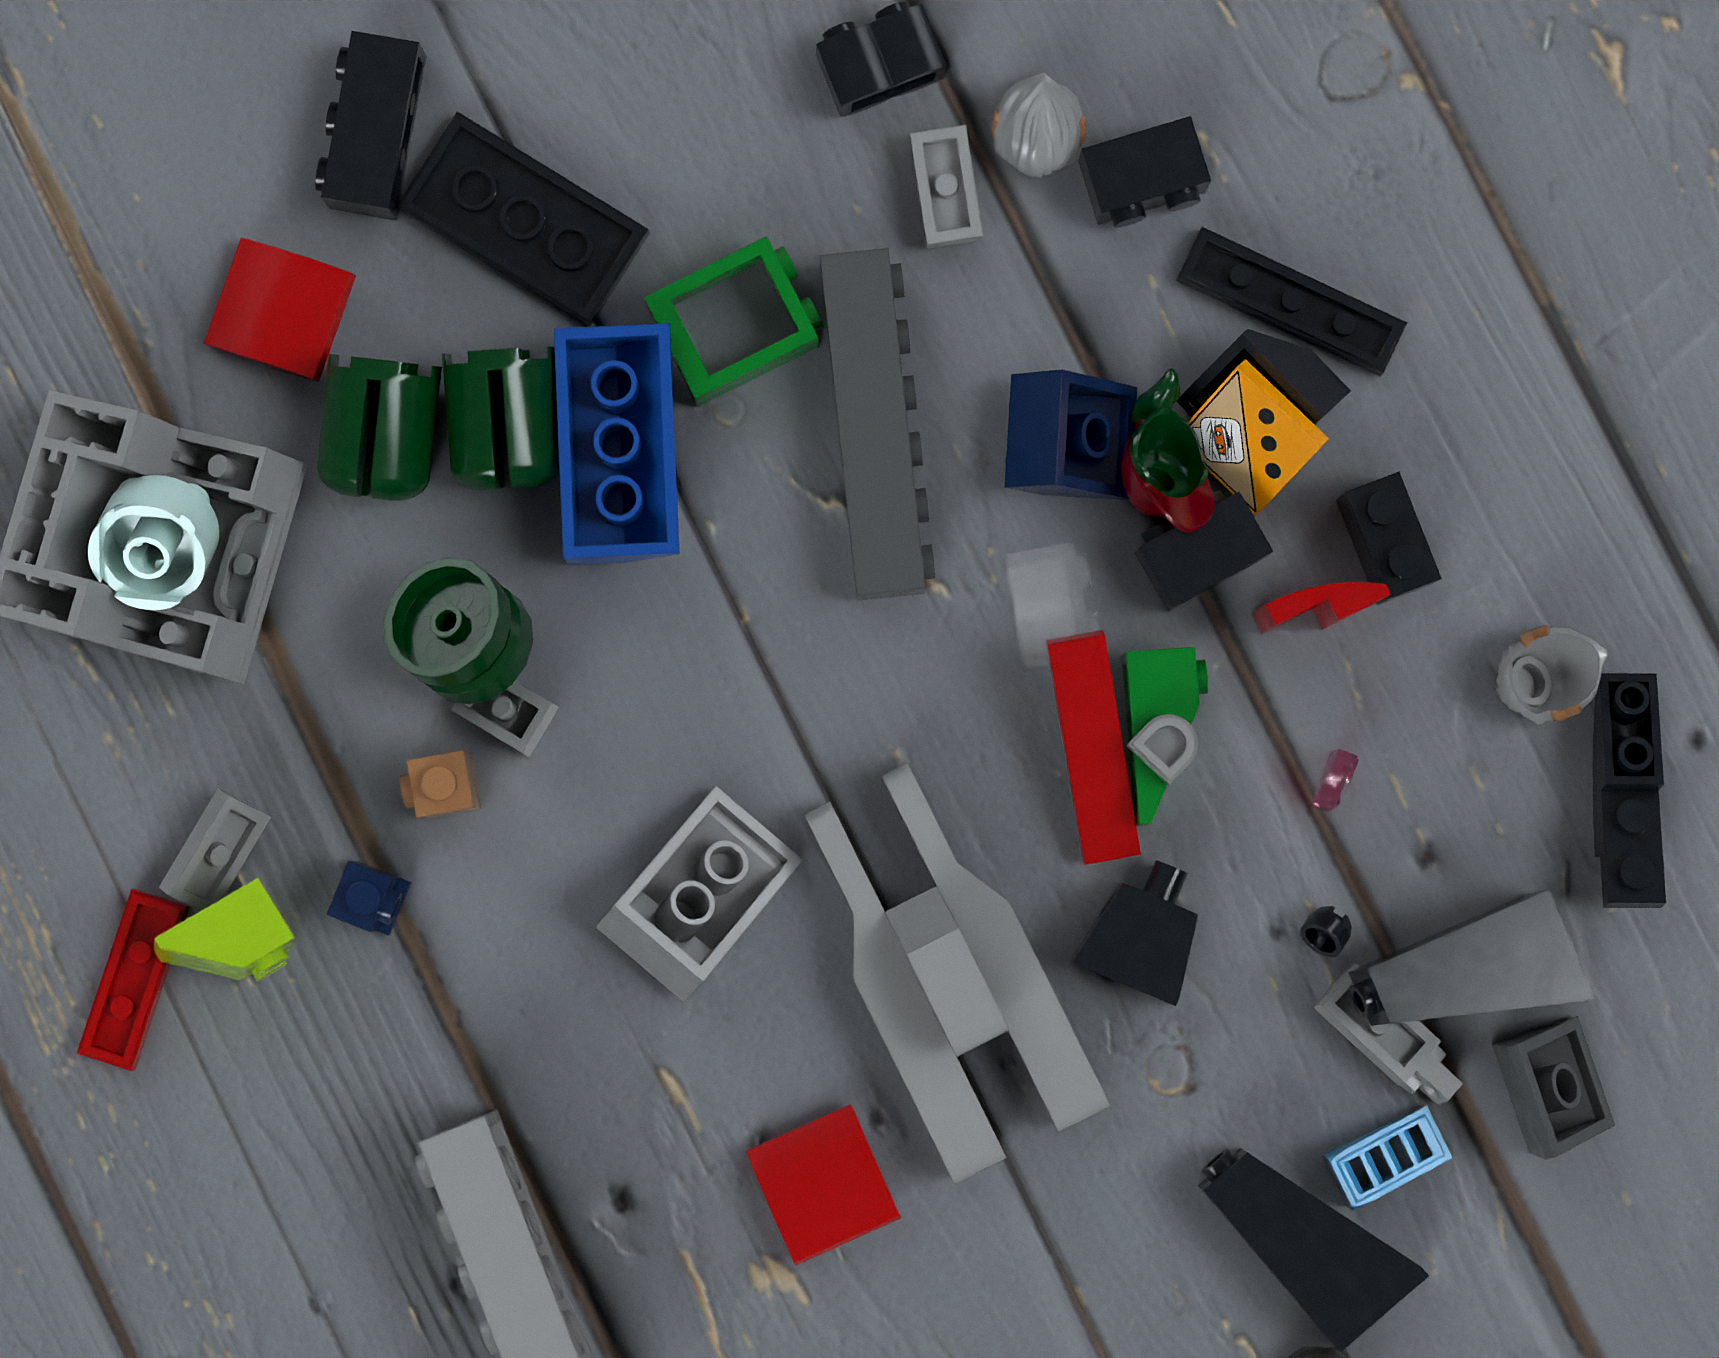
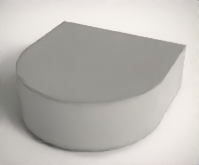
[1126,714,1198,785]

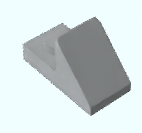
[451,681,559,757]

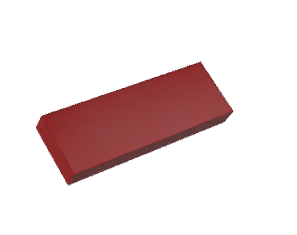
[76,889,190,1071]

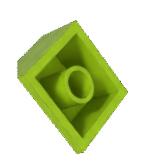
[154,878,295,982]

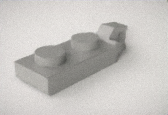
[1313,963,1463,1105]

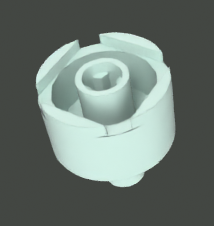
[88,475,219,610]

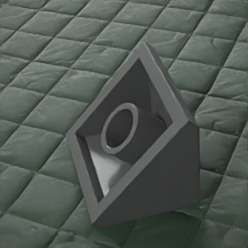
[1492,1016,1615,1159]

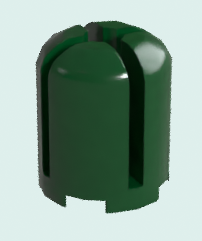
[441,347,560,490]
[317,354,442,501]

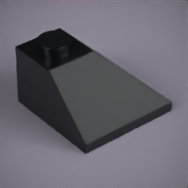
[1176,329,1351,425]

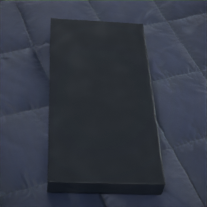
[397,111,650,327]

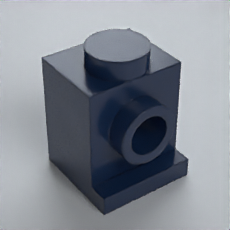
[326,860,411,936]

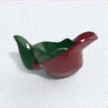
[1121,368,1215,533]

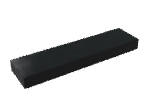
[1176,227,1407,376]

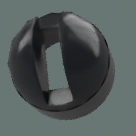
[1300,906,1352,957]

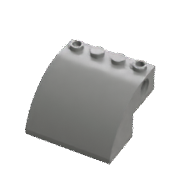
[0,390,308,684]

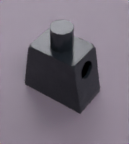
[1071,860,1198,1006]

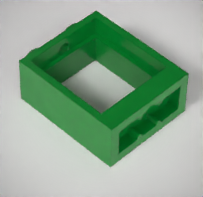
[644,236,824,407]

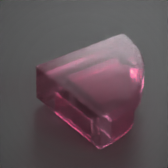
[1311,749,1359,812]

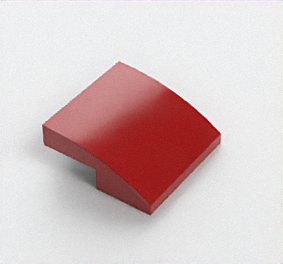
[203,237,356,382]
[1251,582,1391,634]
[746,1104,901,1265]

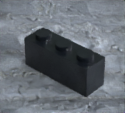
[315,31,426,220]

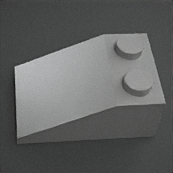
[596,786,803,1002]

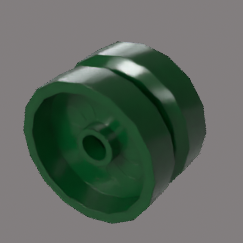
[383,557,533,704]

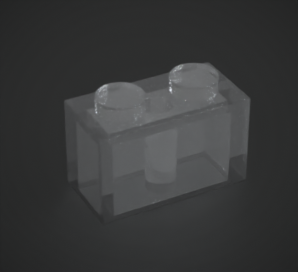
[1002,542,1100,672]

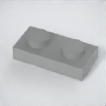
[909,125,983,249]
[159,788,271,911]

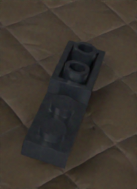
[1593,673,1666,908]

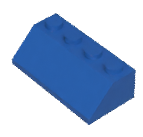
[554,323,680,565]

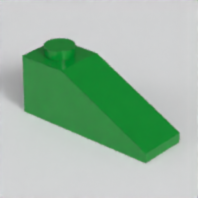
[1122,647,1208,826]

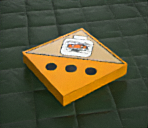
[1187,359,1329,516]

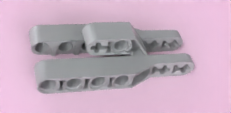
[804,763,1110,1184]

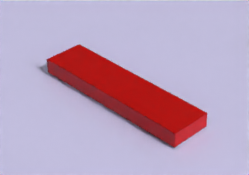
[1045,630,1141,865]

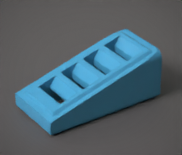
[1322,1105,1452,1210]

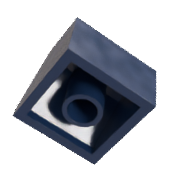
[1004,369,1138,500]

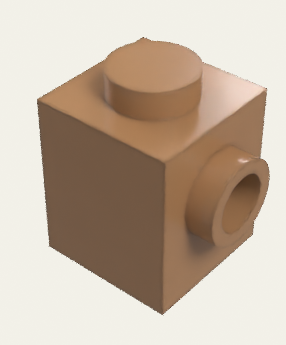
[400,750,481,819]

